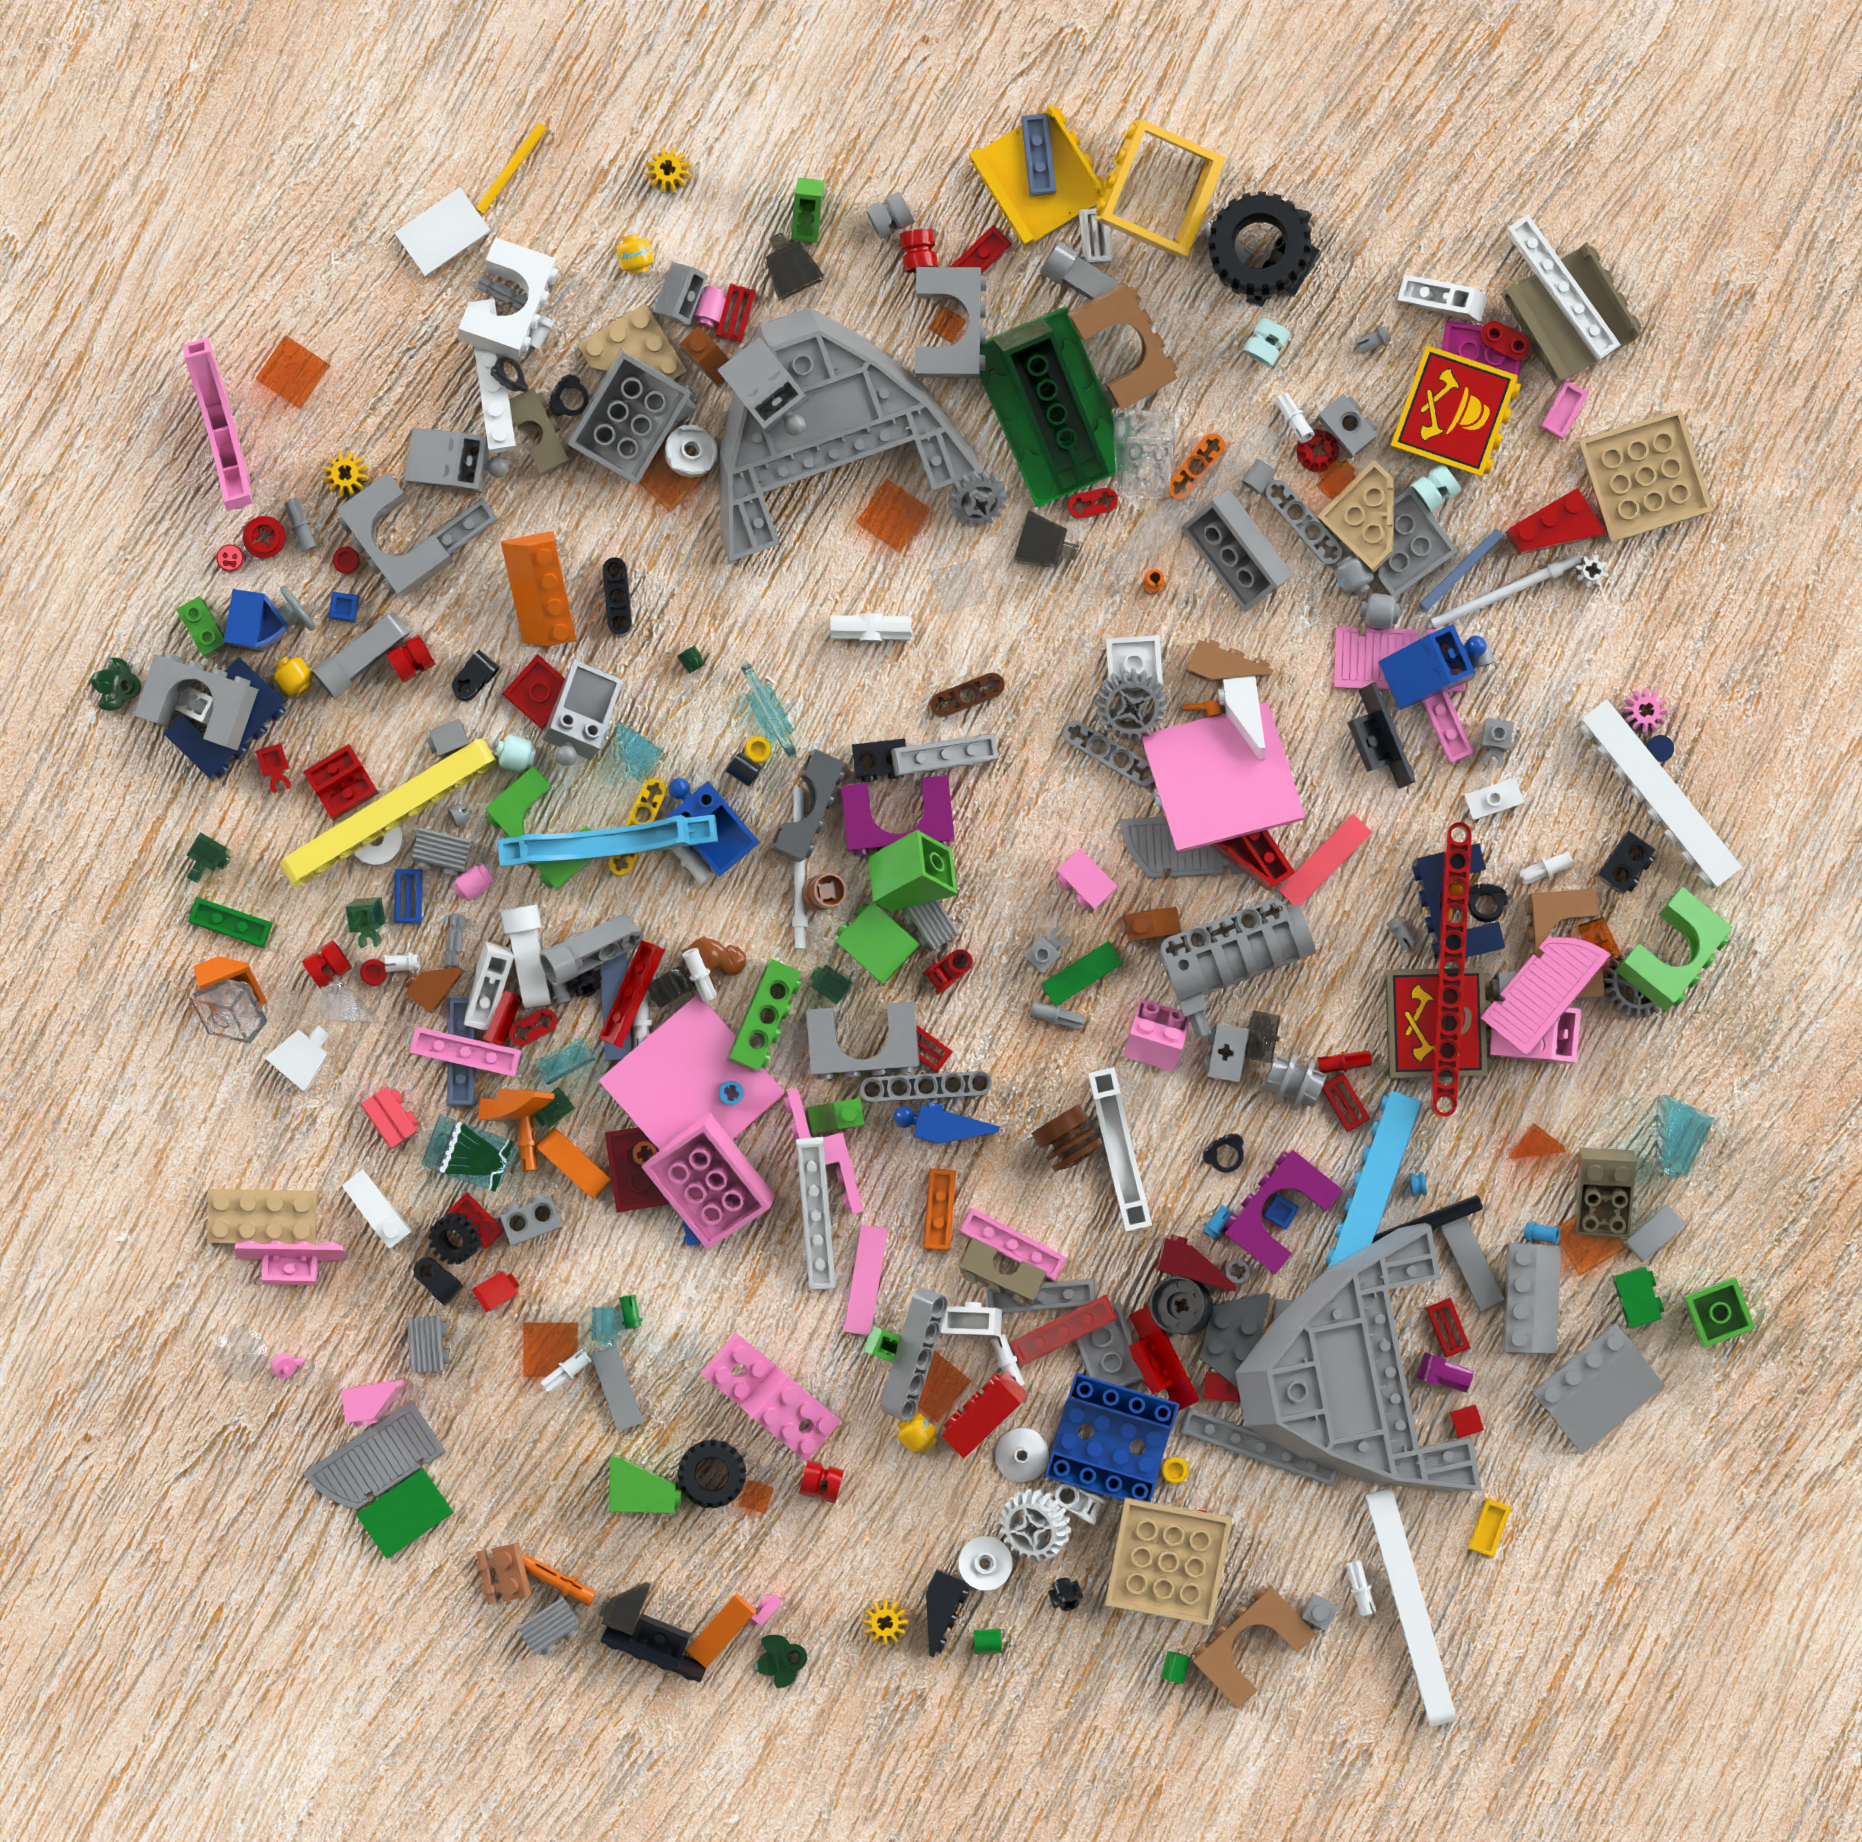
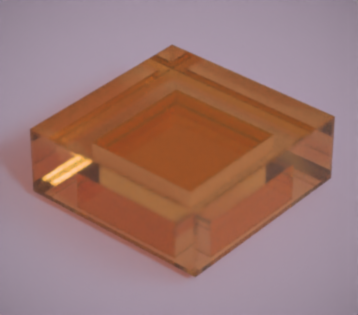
[929,306,966,343]
[740,1479,774,1514]

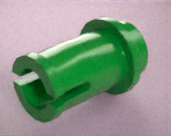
[619,1294,643,1330]

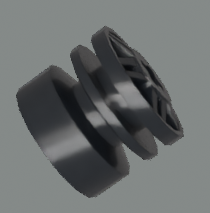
[1149,1276,1214,1335]

